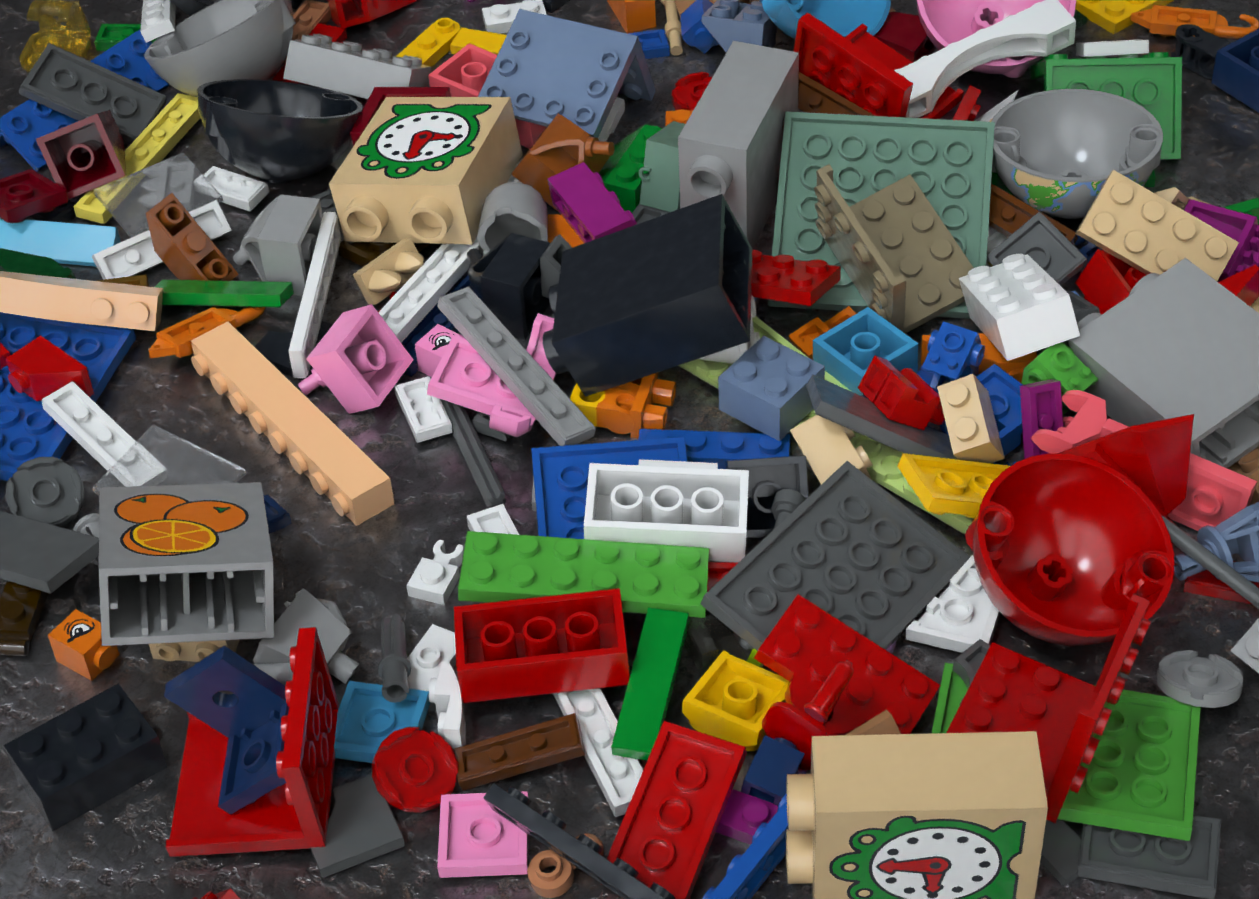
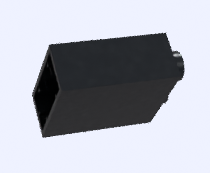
[543,194,752,397]

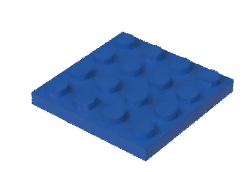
[531,437,687,539]

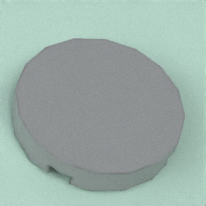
[1156,650,1243,708]

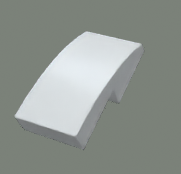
[429,661,466,751]

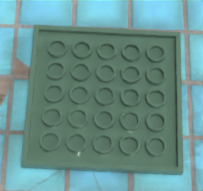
[767,111,995,319]

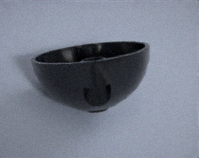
[197,79,363,183]

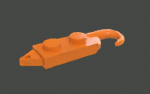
[1130,5,1259,40]
[149,307,266,358]

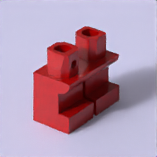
[858,355,945,430]

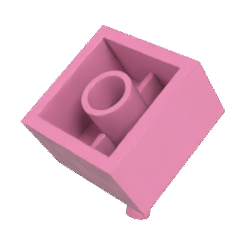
[298,304,414,414]

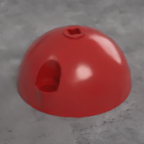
[965,453,1175,646]

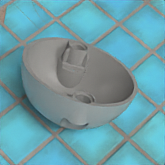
[144,0,296,97]

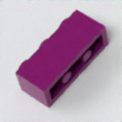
[547,162,637,243]

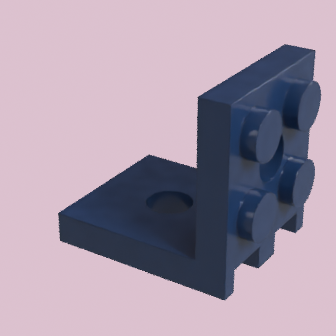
[164,646,289,814]

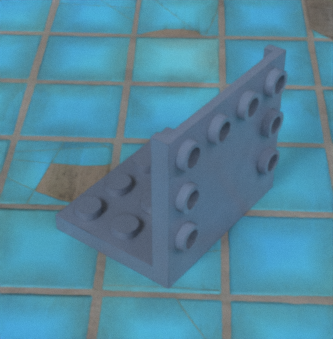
[478,9,656,138]

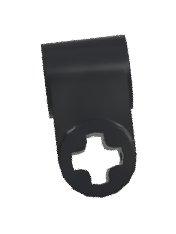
[1170,24,1231,79]

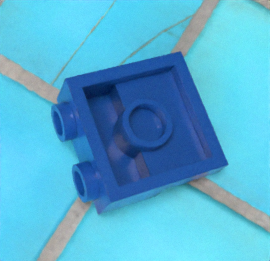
[940,364,1023,464]

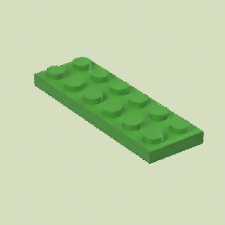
[458,531,709,618]

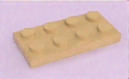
[1075,170,1239,281]

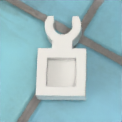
[406,540,464,605]

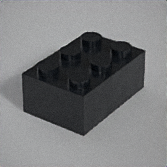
[3,683,167,831]

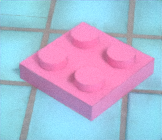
[437,791,529,878]

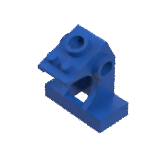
[917,321,985,394]

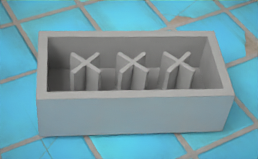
[283,34,431,99]

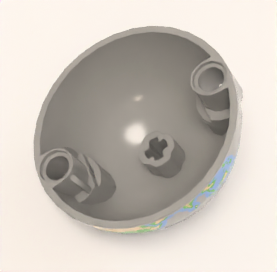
[991,89,1163,219]

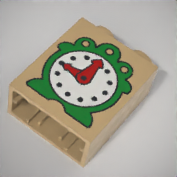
[329,97,523,244]
[786,731,1048,899]

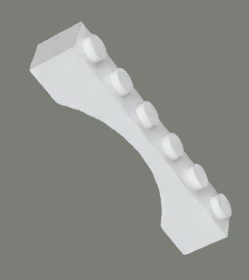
[894,0,1076,118]

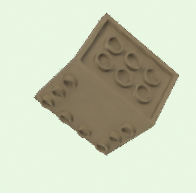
[814,164,974,334]

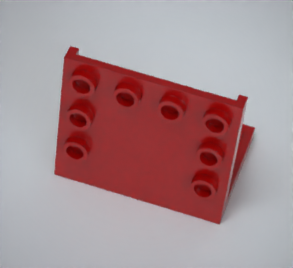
[793,12,964,119]
[946,594,1151,823]
[165,627,340,857]

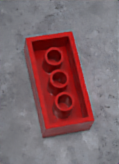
[454,588,630,703]

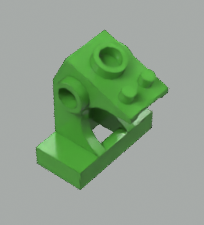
[1021,342,1098,415]

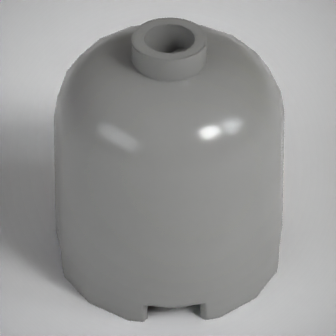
[477,182,548,256]

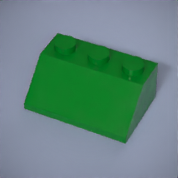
[599,124,663,213]

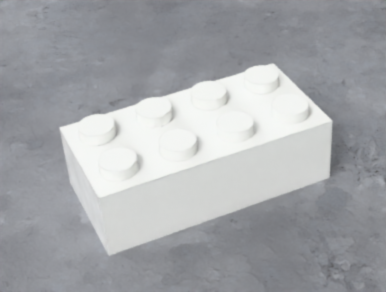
[959,254,1080,361]
[584,463,749,562]

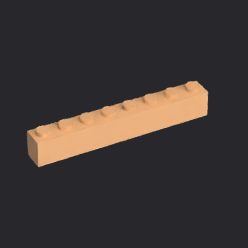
[191,322,394,526]

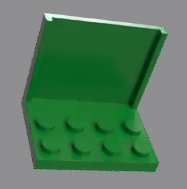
[1031,52,1182,160]

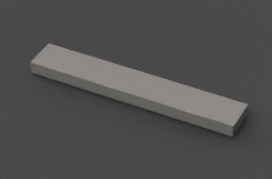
[437,287,596,446]

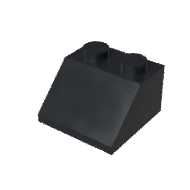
[725,455,808,538]

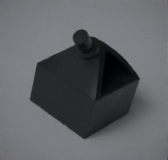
[467,233,551,341]

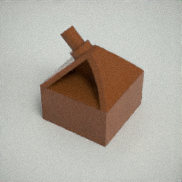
[511,113,614,212]

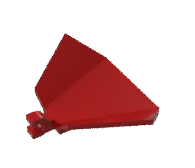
[1058,414,1194,546]

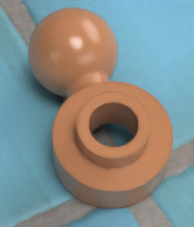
[527,833,604,898]

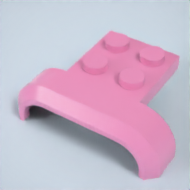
[427,313,557,437]

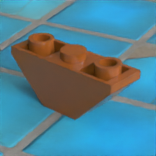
[145,193,239,281]

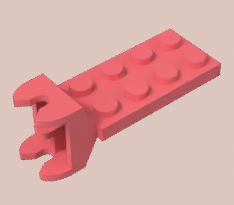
[1031,390,1257,531]

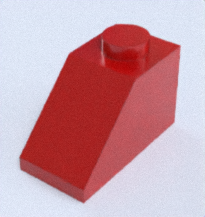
[6,335,94,401]

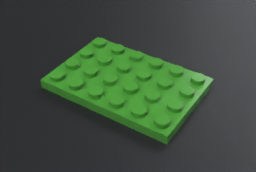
[931,662,1201,841]

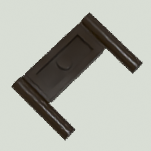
[0,581,48,656]

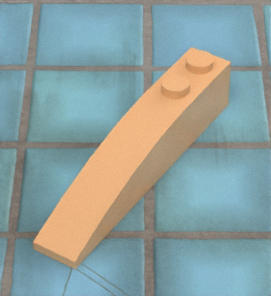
[0,271,163,331]

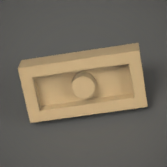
[353,238,424,305]

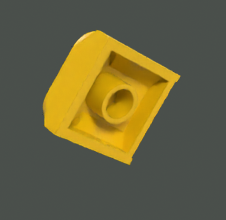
[682,650,790,751]

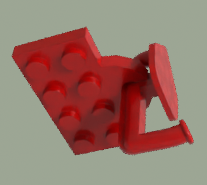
[754,594,941,770]

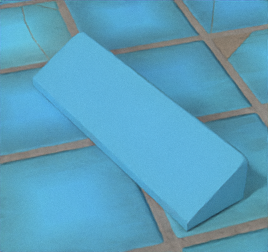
[0,218,121,267]

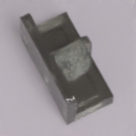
[684,609,747,677]

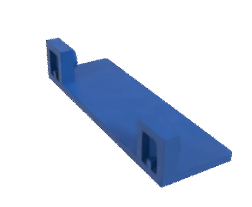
[0,30,169,171]

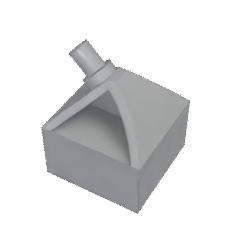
[233,194,323,296]

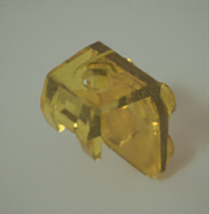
[19,0,91,73]

